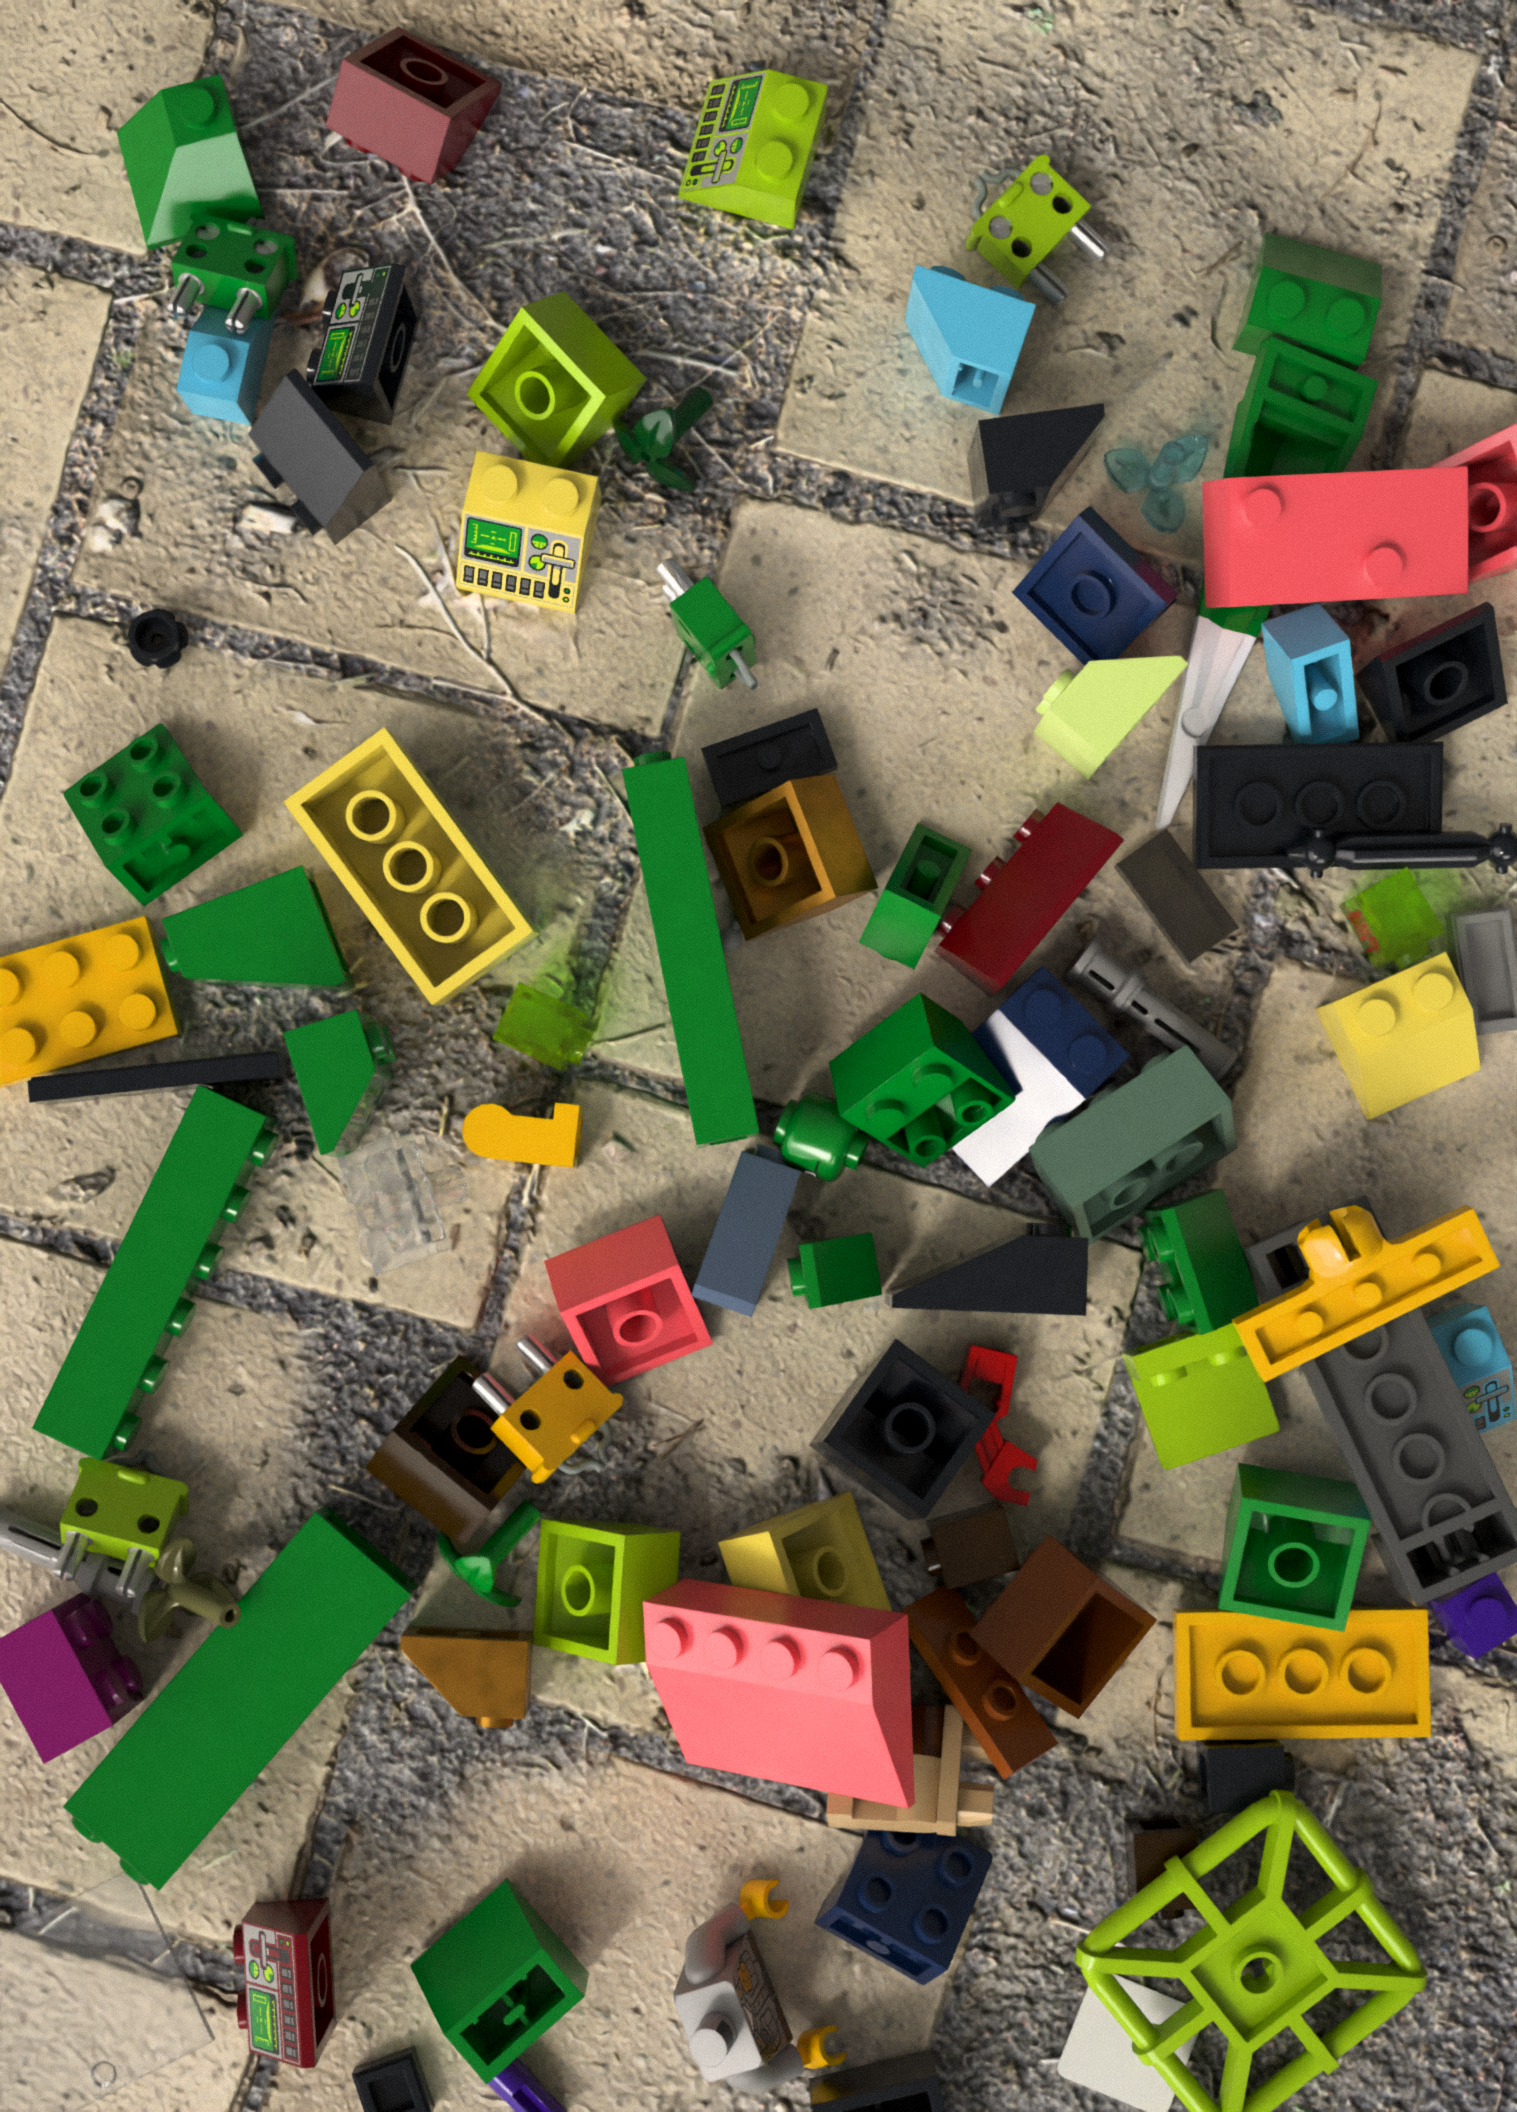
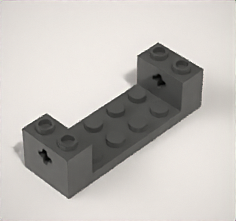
[1242,1195,1517,1607]

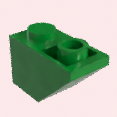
[787,1232,882,1309]

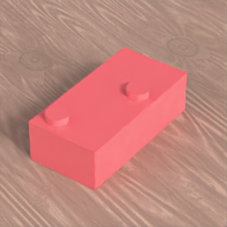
[1202,466,1468,608]

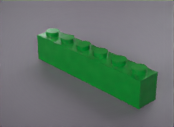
[32,1085,279,1461]

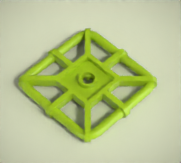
[1074,1789,1428,2112]

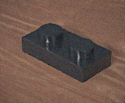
[701,708,838,810]

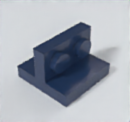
[1012,506,1178,666]

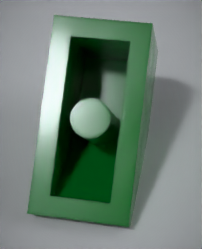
[859,823,972,969]

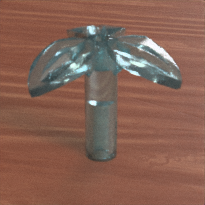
[1103,434,1208,534]

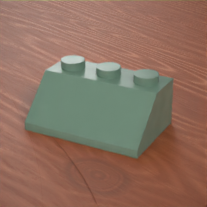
[1028,1044,1237,1246]

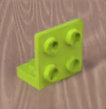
[1121,1322,1280,1470]

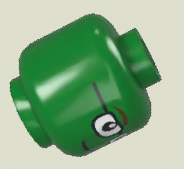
[773,1092,870,1182]

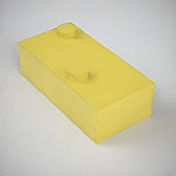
[283,727,541,1006]

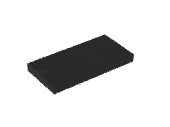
[1192,742,1443,869]

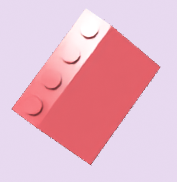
[643,1578,915,1809]

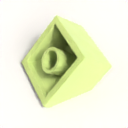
[1033,655,1189,780]

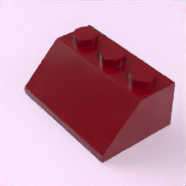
[934,802,1124,998]

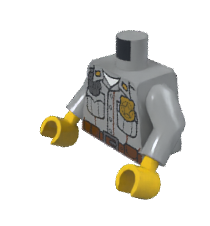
[673,1879,846,2094]

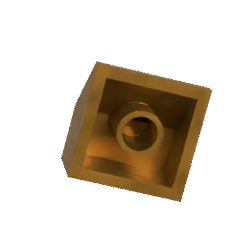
[702,774,879,942]

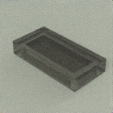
[1114,828,1239,965]

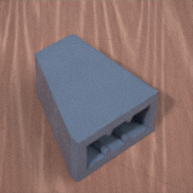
[691,1144,801,1317]

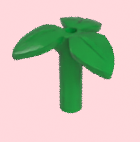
[437,1500,542,1607]

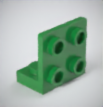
[64,724,244,907]

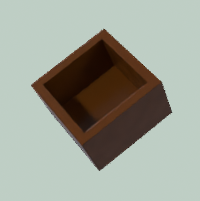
[969,1534,1157,1719]

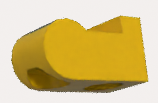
[462,1102,585,1169]

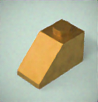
[400,1625,533,1728]

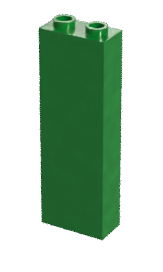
[622,751,760,1148]
[63,1505,420,1891]

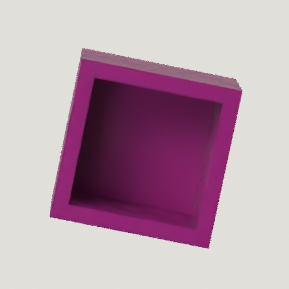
[0,1592,145,1764]

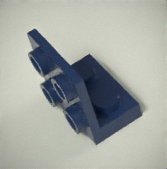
[814,1829,993,1986]

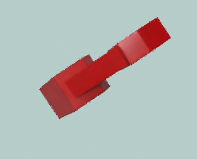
[956,1343,1038,1506]

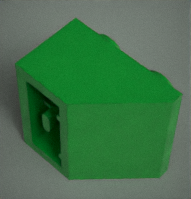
[829,992,1016,1168]
[1137,1189,1260,1335]
[410,1877,589,2085]

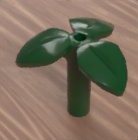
[613,387,714,492]

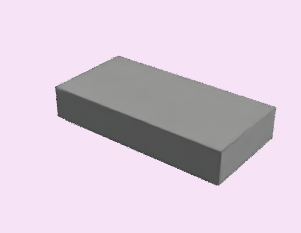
[1445,907,1517,1035]

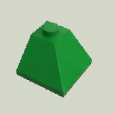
[117,74,266,250]

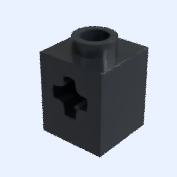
[1196,1739,1295,1813]

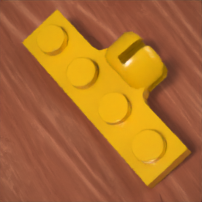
[1232,1205,1501,1382]

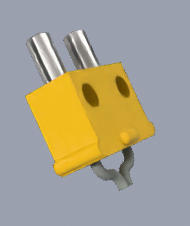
[472,1333,623,1484]

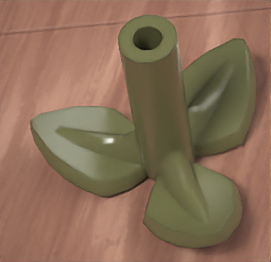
[138,1535,241,1643]

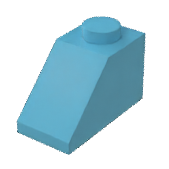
[176,305,277,426]
[1261,602,1359,744]

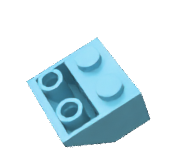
[905,265,1036,415]

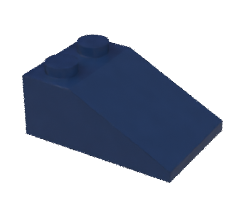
[951,965,1130,1188]

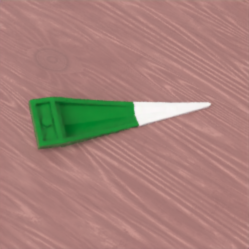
[1155,336,1379,831]

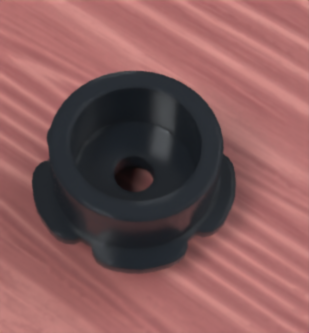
[128,609,189,669]

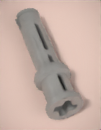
[1061,935,1238,1082]
[0,1507,163,1616]

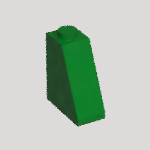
[160,865,356,991]

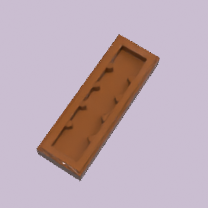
[900,1585,1059,1780]

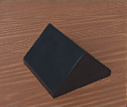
[1354,601,1508,742]

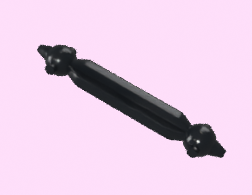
[1286,823,1517,878]

